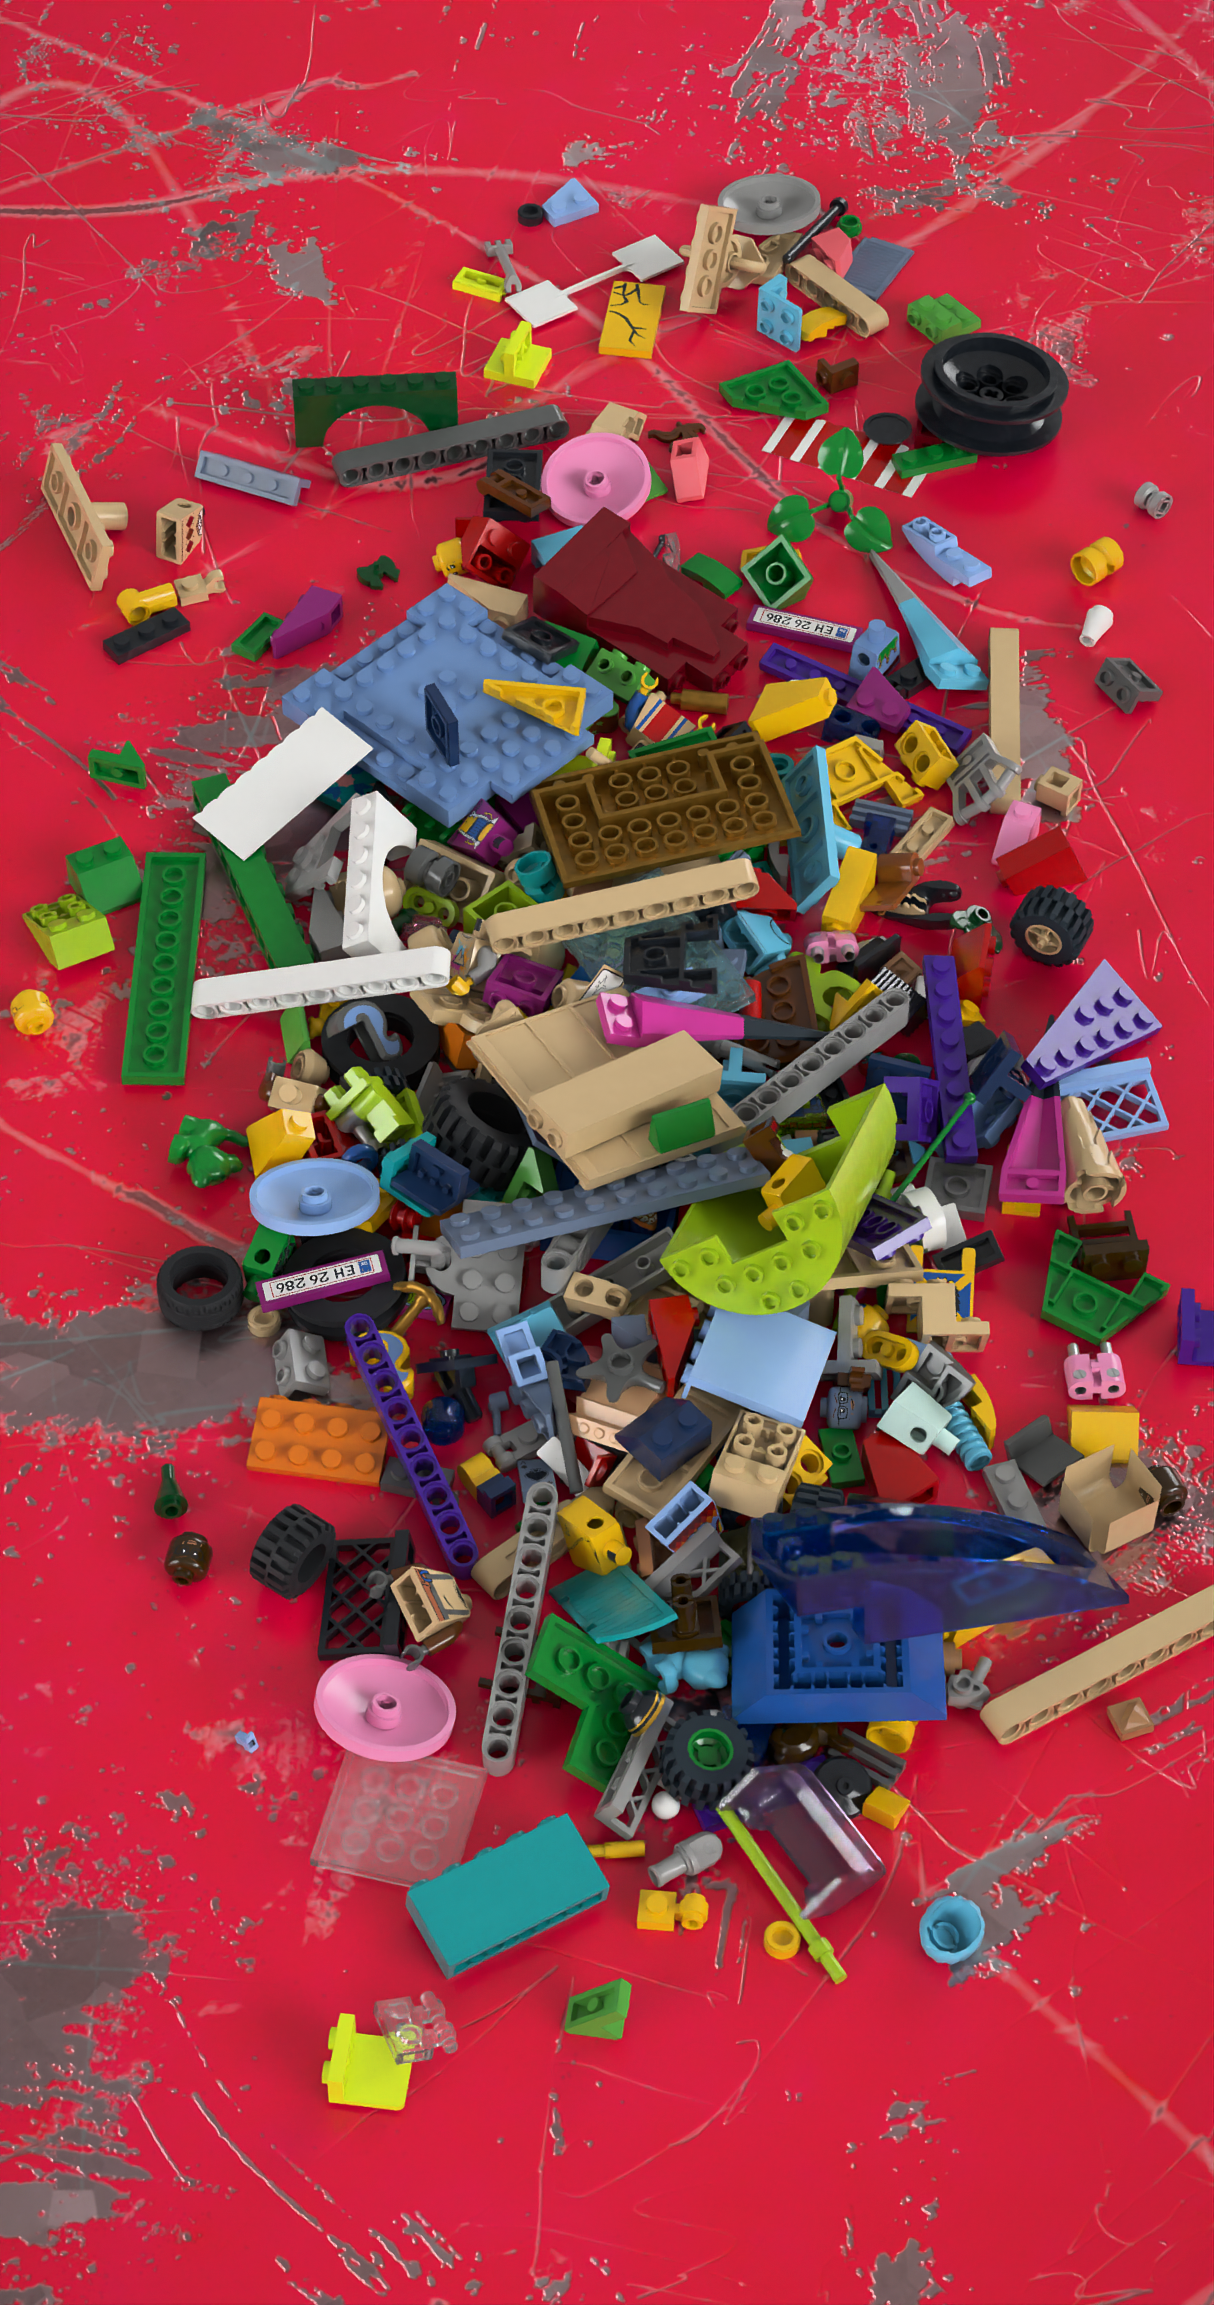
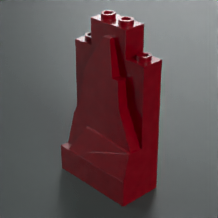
[533,507,749,697]

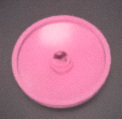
[541,433,652,527]
[314,1654,456,1762]

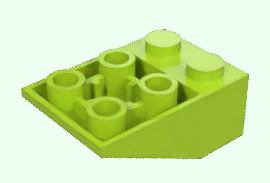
[22,894,115,970]

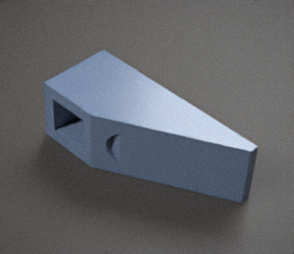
[509,1361,558,1441]

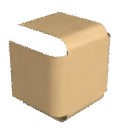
[1058,1445,1162,1554]

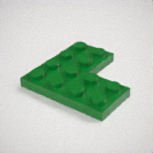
[524,1613,662,1793]

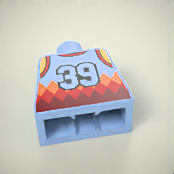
[645,1480,723,1553]

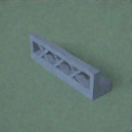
[194,450,311,506]

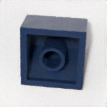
[615,1397,712,1482]

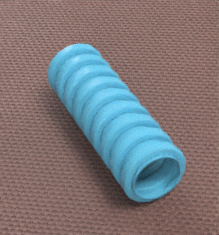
[942,1401,993,1471]

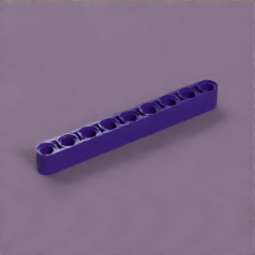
[344,1313,479,1580]

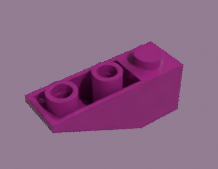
[270,585,343,659]

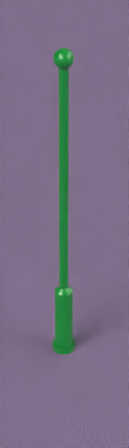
[890,1092,976,1202]

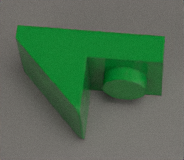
[88,740,147,790]

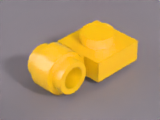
[637,1889,709,1932]

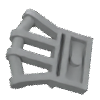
[946,733,1023,826]

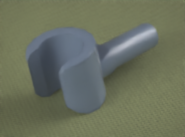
[488,1391,509,1436]

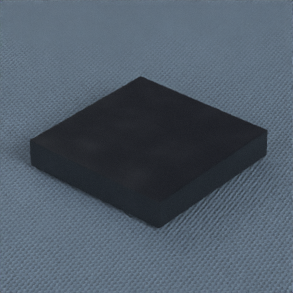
[501,616,580,665]

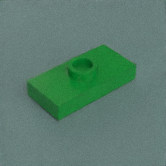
[818,1428,865,1489]

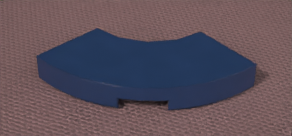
[541,1329,591,1392]

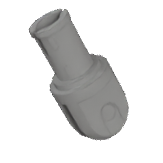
[647,1831,723,1887]

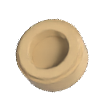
[247,1305,281,1337]

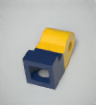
[457,1452,516,1519]

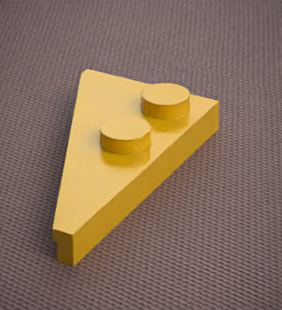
[483,679,586,736]

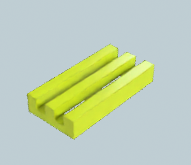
[452,267,506,302]

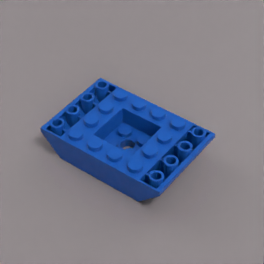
[732,1586,947,1724]

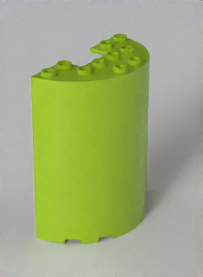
[659,1083,897,1315]

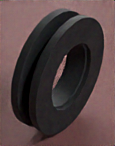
[321,994,440,1091]
[283,1228,409,1341]

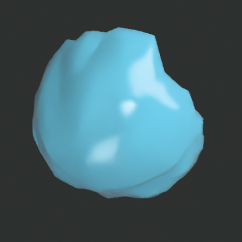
[919,1895,985,1965]

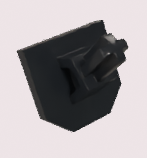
[415,1348,498,1424]

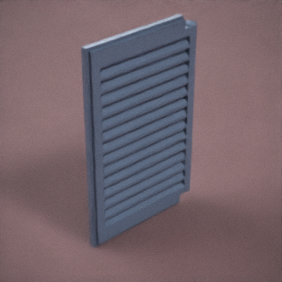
[844,237,915,301]

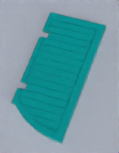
[548,1565,678,1644]

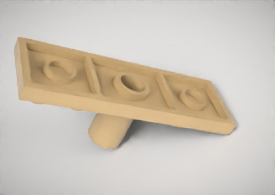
[41,443,128,591]
[808,1244,924,1327]
[603,1384,751,1520]

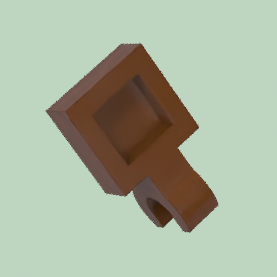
[833,1366,871,1395]

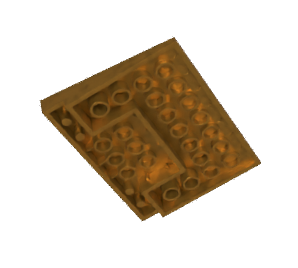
[529,731,802,889]

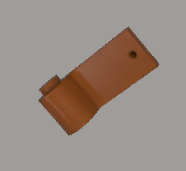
[859,852,924,916]

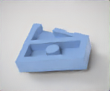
[542,178,599,227]

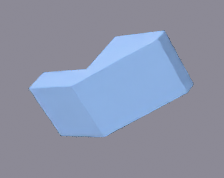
[495,1320,548,1389]

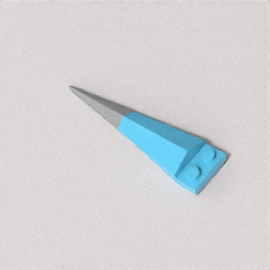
[869,549,990,690]

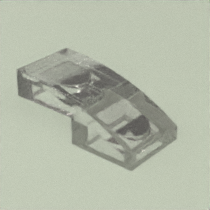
[663,532,681,572]

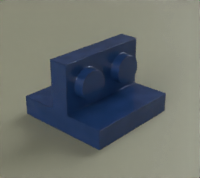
[969,1030,1032,1106]

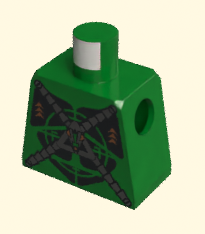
[242,1223,297,1302]

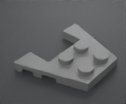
[285,793,361,902]

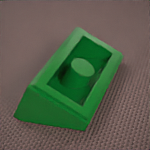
[648,1098,715,1154]

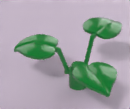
[767,427,893,553]

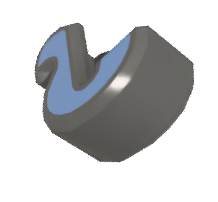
[326,1000,403,1062]

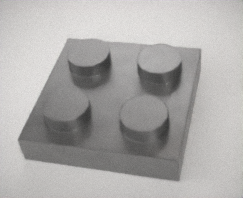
[924,1156,993,1222]

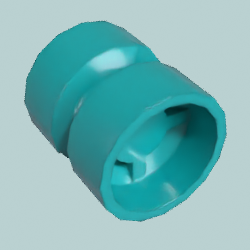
[514,850,566,904]

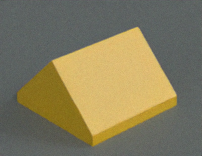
[1067,1405,1139,1464]

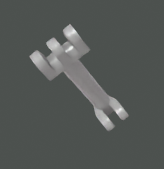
[484,239,522,293]

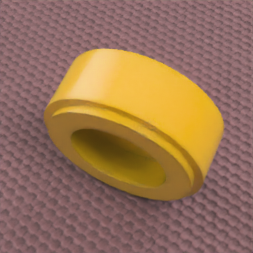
[764,1921,801,1959]

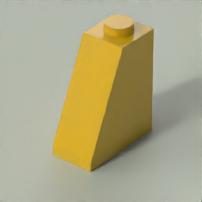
[748,677,837,742]
[821,846,877,935]
[246,1108,315,1180]

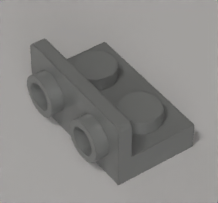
[1094,657,1163,714]

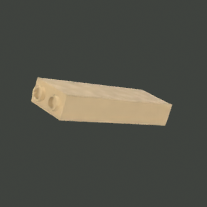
[526,1030,723,1159]

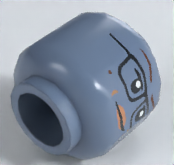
[820,1387,868,1430]

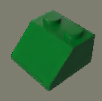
[65,836,143,915]

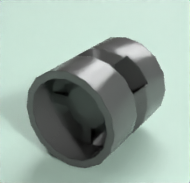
[404,845,461,898]

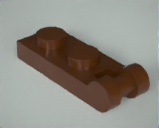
[476,469,551,518]

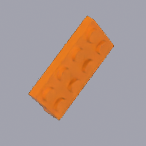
[246,1394,393,1487]

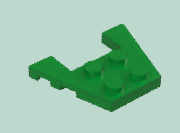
[1040,1229,1171,1346]

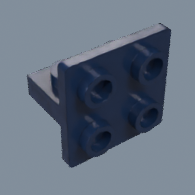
[391,1139,480,1216]

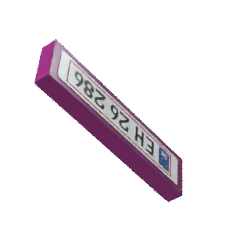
[746,604,863,653]
[255,1250,391,1313]

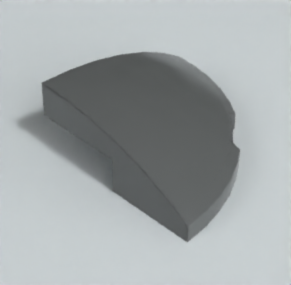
[890,1341,976,1408]

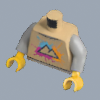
[445,918,501,996]

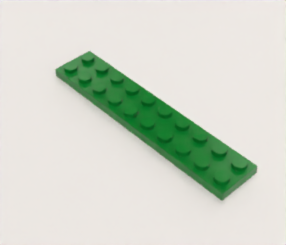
[121,852,207,1085]

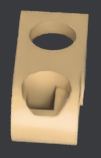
[563,1271,632,1320]

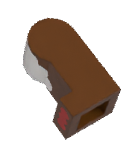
[742,1116,794,1177]

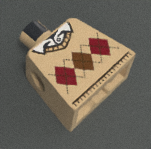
[156,498,205,565]

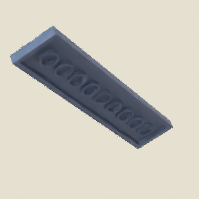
[439,1147,771,1259]

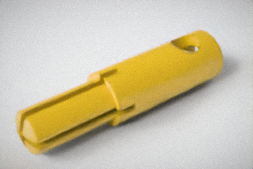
[586,1840,645,1859]

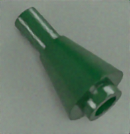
[154,1464,188,1519]

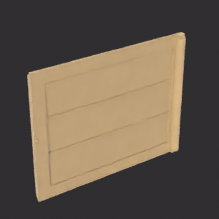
[466,987,747,1191]

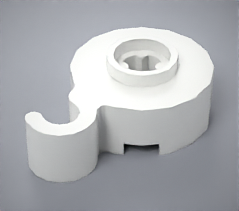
[890,1183,947,1254]

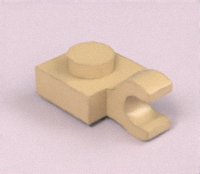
[174,569,226,606]

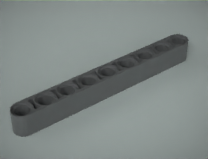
[331,404,570,487]

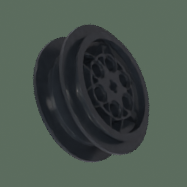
[915,332,1069,457]

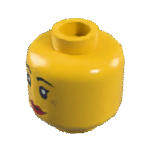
[432,537,469,578]

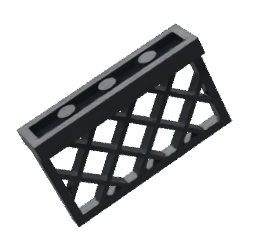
[317,1529,416,1661]

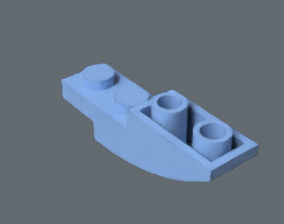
[902,516,992,587]

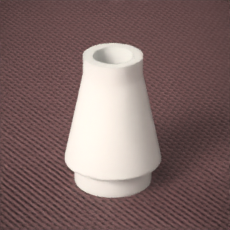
[1079,605,1113,647]

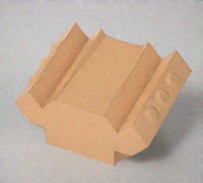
[569,1360,681,1453]

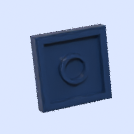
[424,683,460,767]

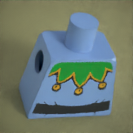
[848,619,900,681]

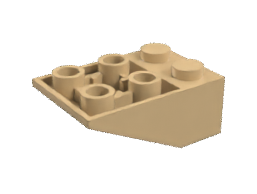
[708,1409,806,1523]

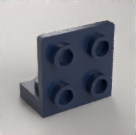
[861,1053,933,1124]

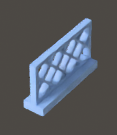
[1028,1057,1169,1142]

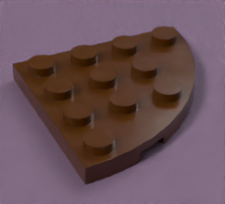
[707,954,818,1073]

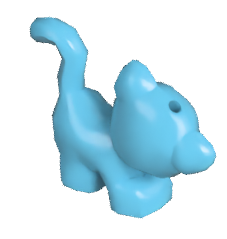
[639,1641,730,1695]

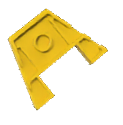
[826,736,924,831]

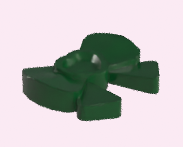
[357,555,400,590]

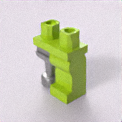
[323,1066,415,1155]

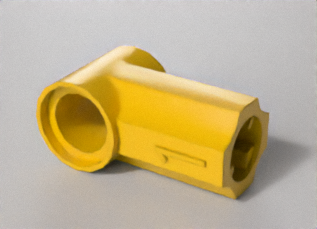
[116,583,178,626]

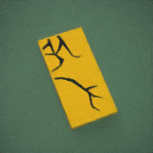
[599,281,666,359]

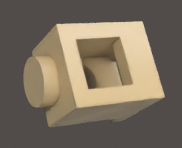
[1034,766,1083,818]

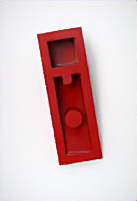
[648,1294,700,1398]

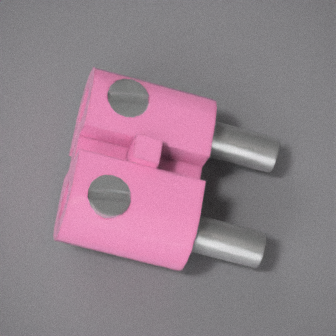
[803,930,859,964]
[1063,1342,1126,1400]

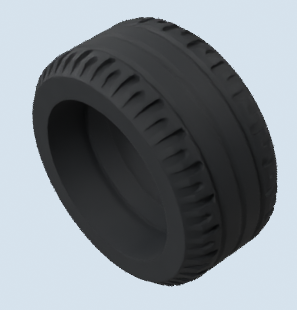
[156,1246,244,1332]

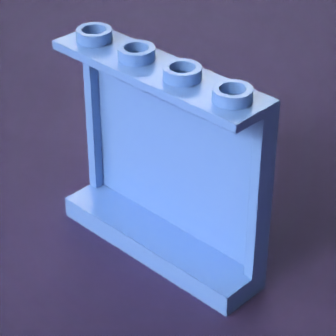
[680,1305,837,1428]

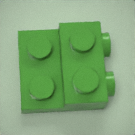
[907,293,981,344]

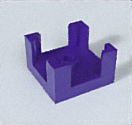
[884,1076,940,1144]

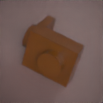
[815,357,859,394]

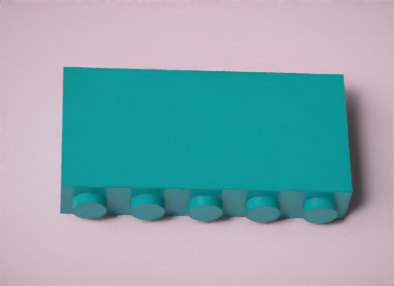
[405,1813,610,1980]

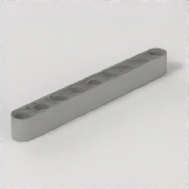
[710,988,909,1155]
[482,1482,558,1777]

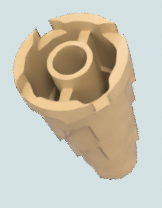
[1061,1096,1127,1214]

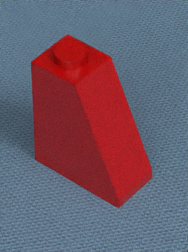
[996,826,1088,896]
[861,1430,940,1511]

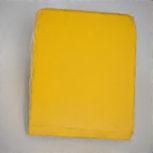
[862,1786,911,1831]

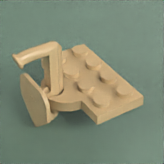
[679,204,767,314]
[410,987,524,1083]

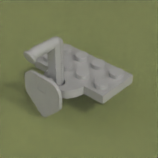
[391,1199,525,1333]

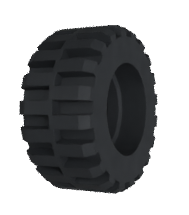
[422,1077,535,1191]

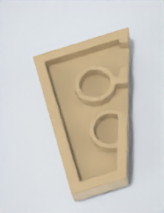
[752,232,803,285]

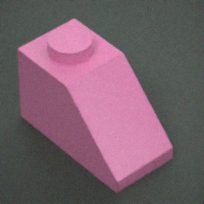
[991,800,1041,866]

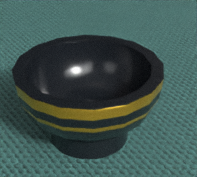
[618,1688,665,1737]

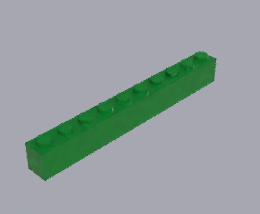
[191,773,315,969]

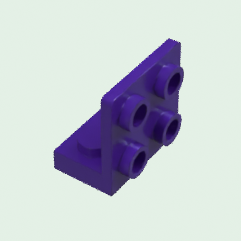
[1177,1288,1214,1367]

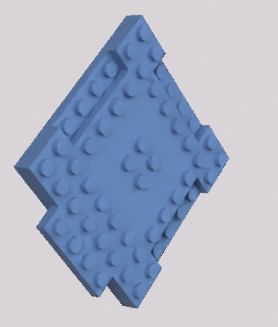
[282,583,613,828]

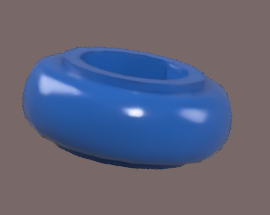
[341,1144,378,1172]

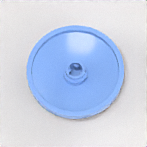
[249,1158,380,1236]

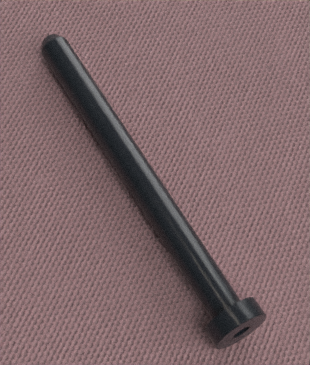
[782,197,848,264]

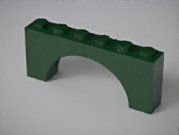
[292,371,458,448]

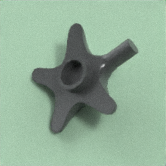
[576,1333,666,1403]

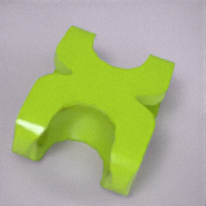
[787,951,861,1032]

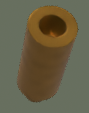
[671,689,729,715]

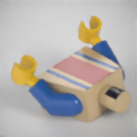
[625,672,716,750]

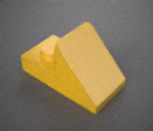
[829,979,884,1031]

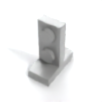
[819,1295,883,1381]

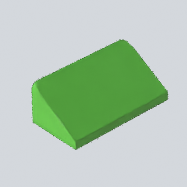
[280,1006,311,1064]

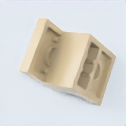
[884,1279,990,1352]

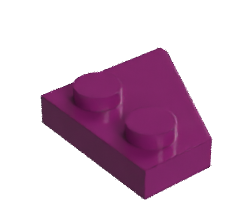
[846,667,911,734]

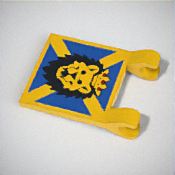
[906,1245,976,1334]

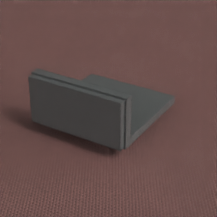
[1004,1415,1085,1487]

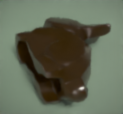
[768,1722,854,1769]

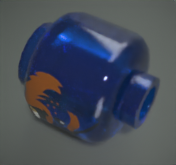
[421,1396,465,1446]

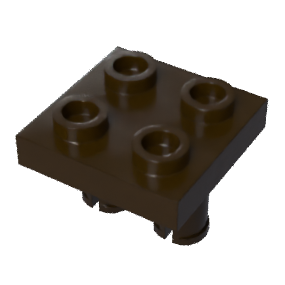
[650,1573,723,1655]

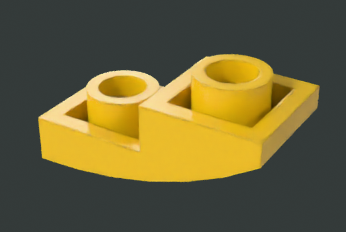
[801,306,848,341]

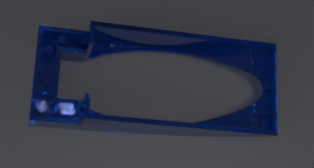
[751,1503,1129,1645]

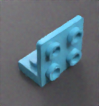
[757,273,802,353]

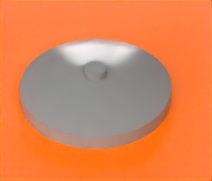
[718,174,821,235]

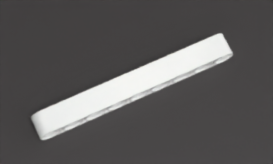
[191,946,451,1019]

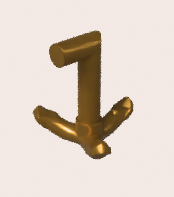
[382,1281,445,1336]

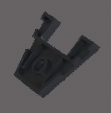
[623,914,719,995]

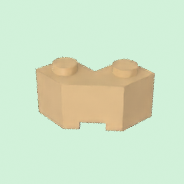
[586,402,647,441]

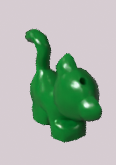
[168,1115,249,1188]

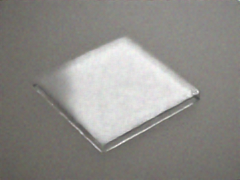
[310,1750,488,1887]

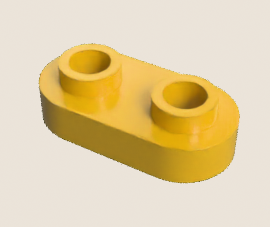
[862,1330,919,1373]

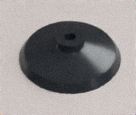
[863,412,912,445]
[810,1756,873,1820]

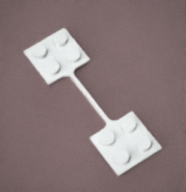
[505,234,684,328]

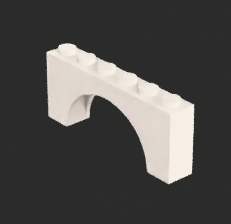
[342,791,417,958]

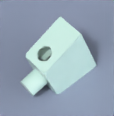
[877,1382,960,1456]

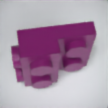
[482,953,564,1018]

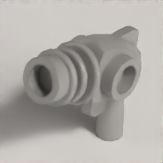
[945,1656,992,1710]

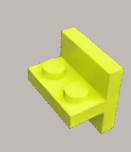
[484,321,552,389]

